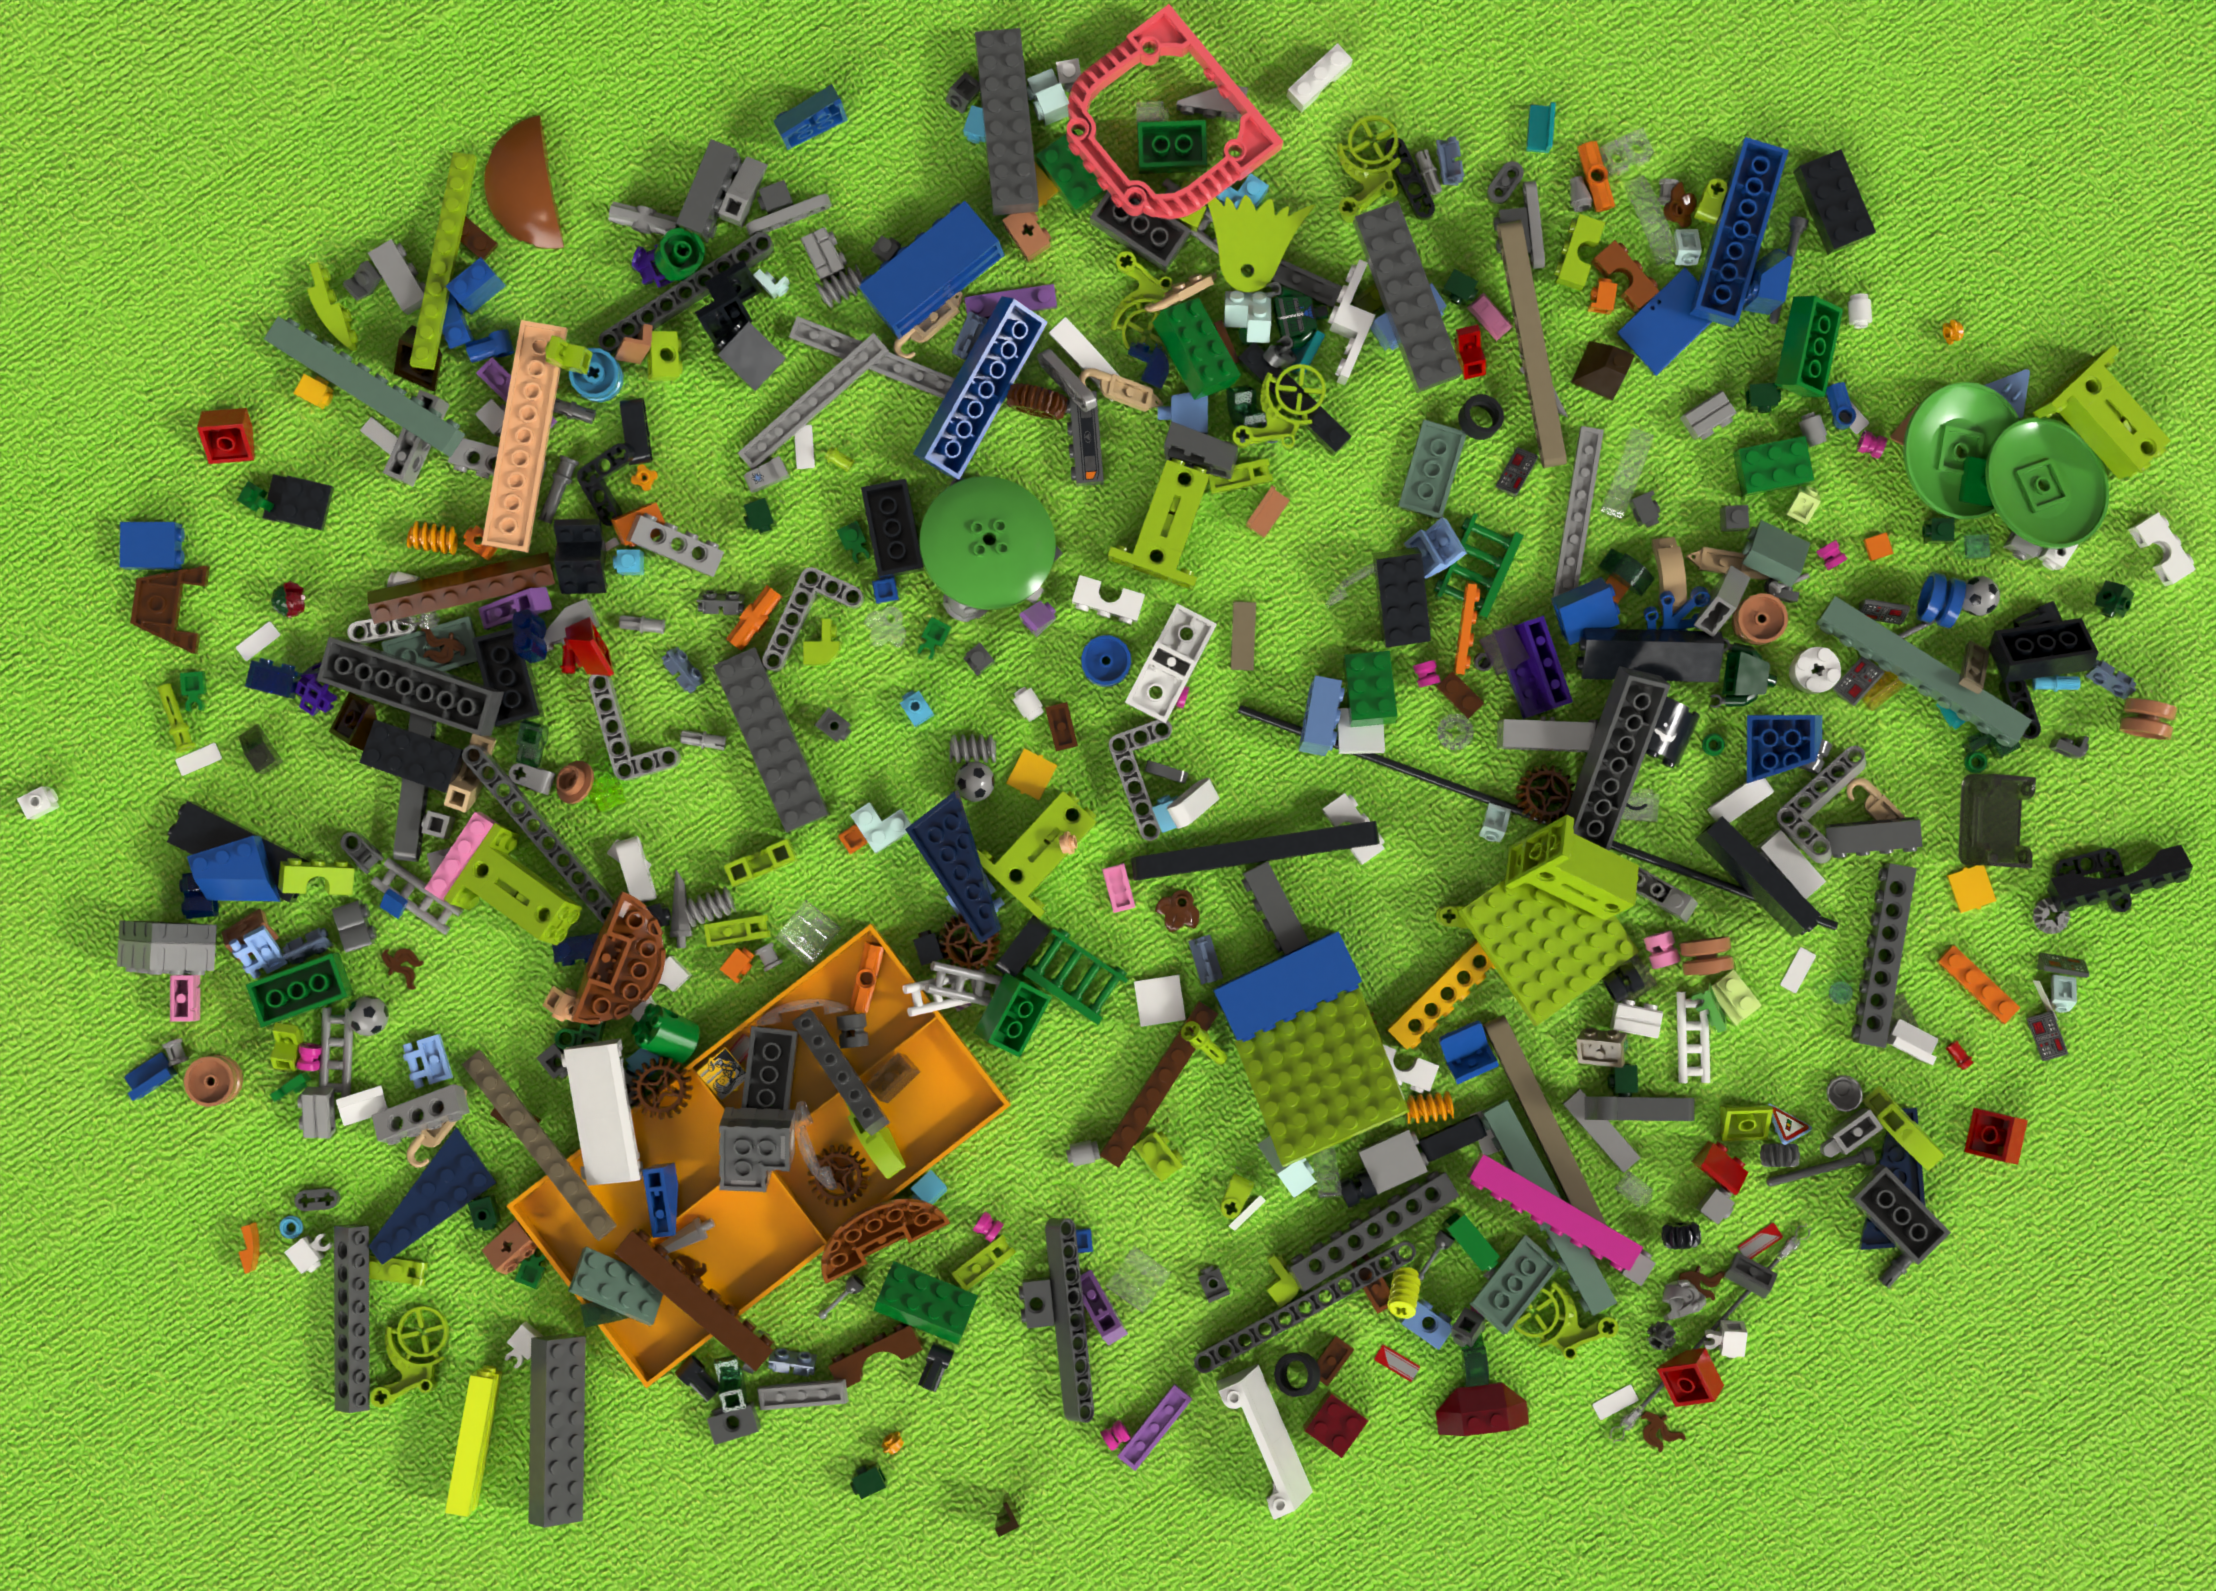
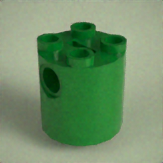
[631,1003,700,1064]

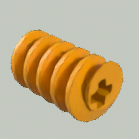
[407,521,458,555]
[1406,1091,1454,1124]

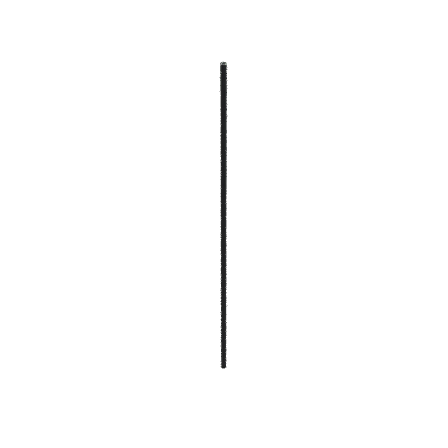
[1238,705,1838,930]

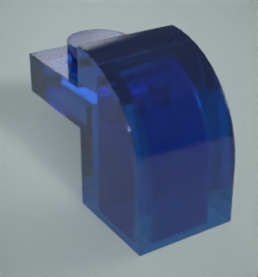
[1127,341,1169,389]

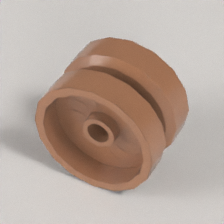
[1731,593,1788,646]
[2119,698,2177,740]
[1679,936,1734,975]
[184,1054,243,1107]

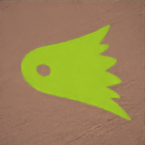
[1208,195,1315,293]

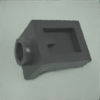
[945,72,980,114]
[343,260,382,300]
[1764,578,1799,603]
[2048,736,2089,760]

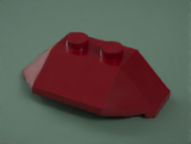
[1435,1382,1529,1436]

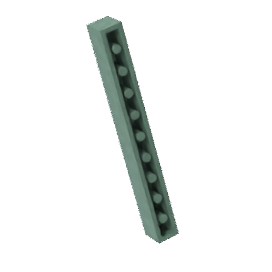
[264,316,465,458]
[1816,596,2032,747]
[1481,1099,1617,1316]

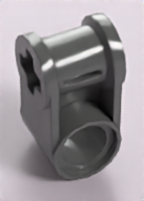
[340,832,384,874]

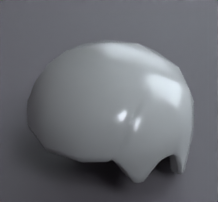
[1827,1075,1862,1112]

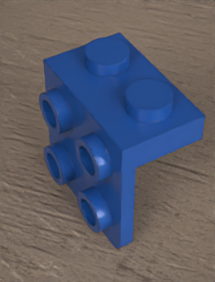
[1439,1021,1499,1085]

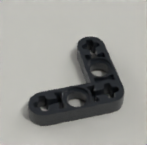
[577,443,635,526]
[2052,848,2132,912]

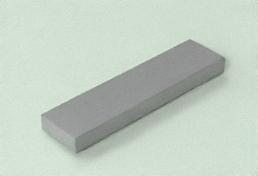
[1562,1089,1641,1173]
[757,1379,849,1410]

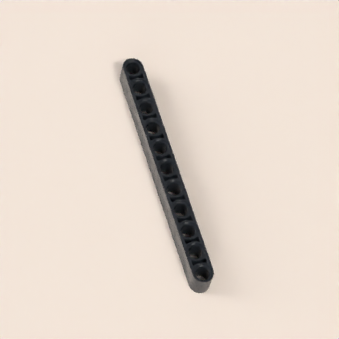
[1131,821,1380,881]

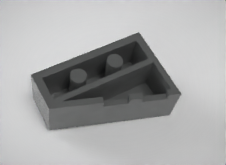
[1164,421,1238,480]

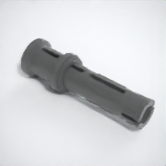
[538,455,579,524]

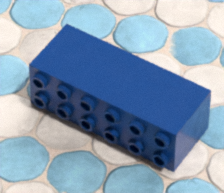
[858,201,1005,339]
[1212,931,1362,1042]

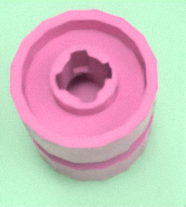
[1643,930,1681,969]

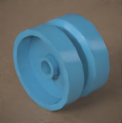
[569,348,624,403]

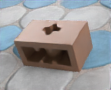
[1002,212,1052,262]
[482,1220,537,1275]

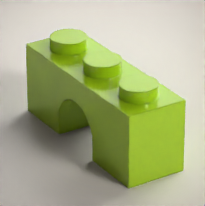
[1554,214,1605,291]
[724,839,798,887]
[278,858,355,895]

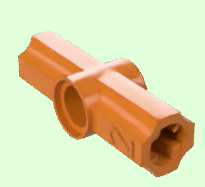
[1577,141,1615,212]
[726,585,783,651]
[849,941,884,1013]

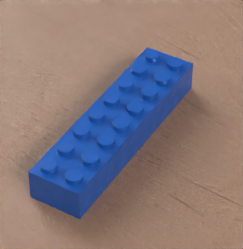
[1689,137,1789,328]
[913,296,1048,480]

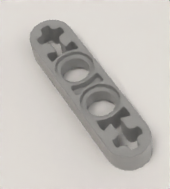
[1523,181,1545,269]
[746,194,832,237]
[1037,349,1097,412]

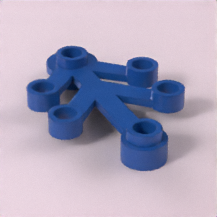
[1643,586,1711,631]

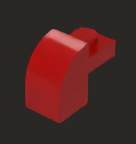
[1454,324,1486,380]

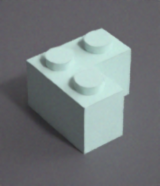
[1027,68,1070,126]
[1224,291,1271,343]
[850,803,912,853]
[1257,1136,1316,1197]

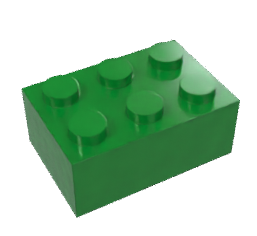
[1137,120,1207,174]
[1036,130,1108,216]
[1733,436,1814,497]
[1343,651,1398,727]
[973,973,1052,1058]

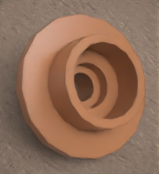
[556,761,594,804]

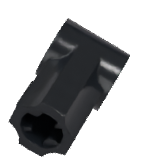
[2013,601,2063,628]
[918,1342,955,1392]
[675,1355,722,1402]

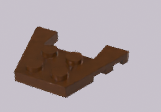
[130,566,210,654]

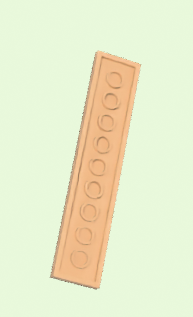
[482,320,568,553]

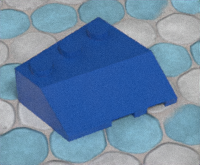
[773,84,848,150]
[1742,248,1793,315]
[1747,715,1823,784]
[187,836,281,902]

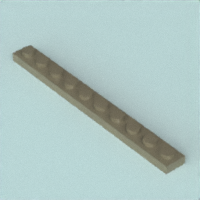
[462,1050,617,1241]

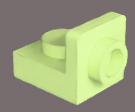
[1786,486,1821,525]

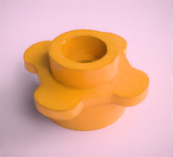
[1943,319,1964,345]
[631,464,658,491]
[881,1431,904,1455]

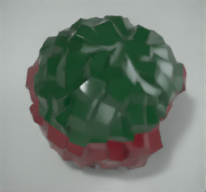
[271,580,305,618]

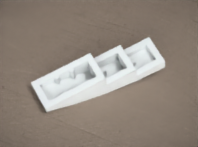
[1049,317,1119,402]

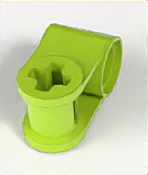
[1693,178,1728,225]
[1435,905,1469,929]
[1220,1173,1255,1219]

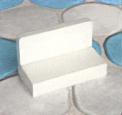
[1887,1019,1938,1065]
[336,1086,388,1126]

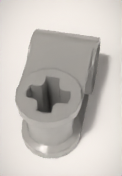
[509,763,556,795]

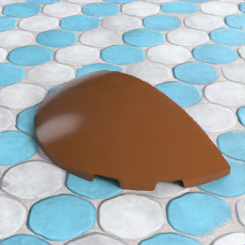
[484,115,565,249]
[571,891,666,1024]
[821,1199,950,1284]

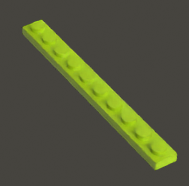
[410,152,477,370]

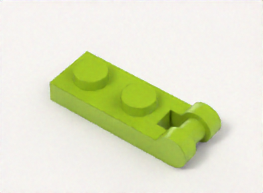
[1208,459,1273,494]
[704,915,771,947]
[952,1234,1016,1291]
[369,1254,428,1286]

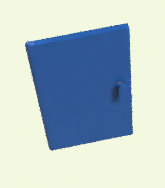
[1617,267,1712,376]

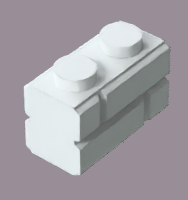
[1610,999,1663,1039]

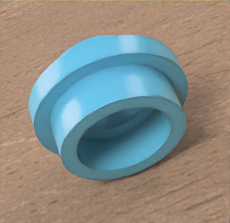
[279,1216,303,1239]

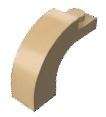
[1652,537,1687,618]
[444,733,496,813]

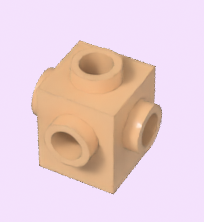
[542,985,578,1022]

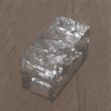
[1599,127,1654,176]

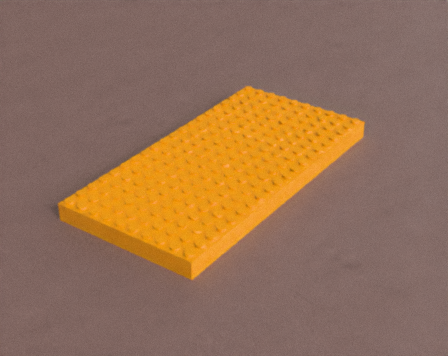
[507,923,1012,1388]

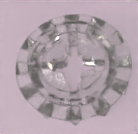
[1437,714,1474,750]

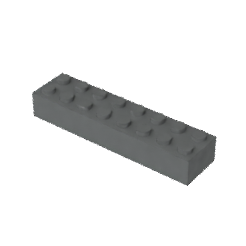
[975,28,1039,216]
[1353,201,1462,393]
[317,637,504,736]
[713,647,830,833]
[1565,666,1671,850]
[528,1333,586,1528]

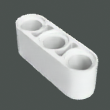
[347,616,418,644]
[1167,778,1219,829]
[1707,778,1774,823]
[615,836,657,903]

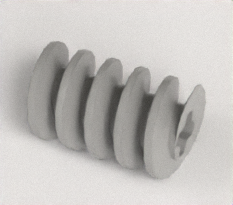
[815,264,863,308]
[950,734,996,763]
[685,886,736,927]

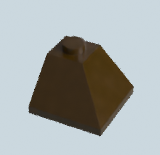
[393,325,443,392]
[1571,341,1635,401]
[329,692,377,751]

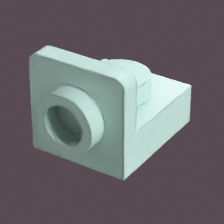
[1674,229,1702,266]
[753,269,790,299]
[1479,803,1511,842]
[2049,975,2077,1013]

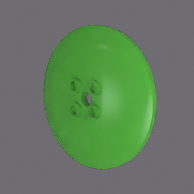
[1903,382,2020,519]
[1985,417,2109,549]
[919,476,1056,610]

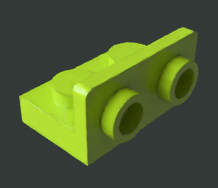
[1133,1129,1184,1182]

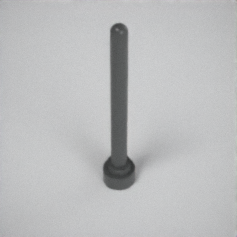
[1769,216,1809,325]
[1766,1146,1876,1187]

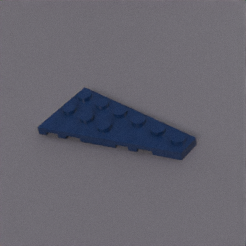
[905,790,1001,943]
[1858,1107,1926,1250]
[369,1127,497,1265]

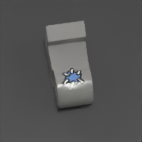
[743,456,790,493]

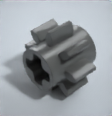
[1647,1321,1676,1351]

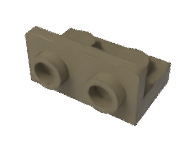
[1576,1028,1627,1068]

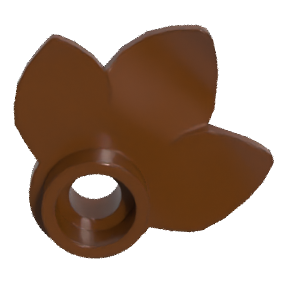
[1664,182,1697,228]
[1155,889,1200,932]

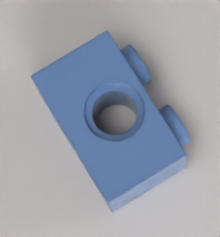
[1399,1299,1453,1350]

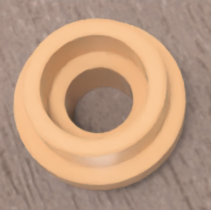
[1059,831,1078,855]

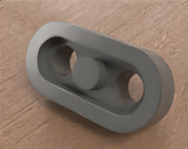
[1487,161,1524,204]

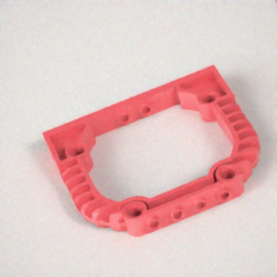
[1066,4,1283,220]

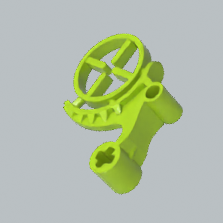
[1337,115,1401,223]
[1111,251,1173,359]
[1232,364,1326,450]
[1513,1281,1619,1360]
[370,1306,449,1408]

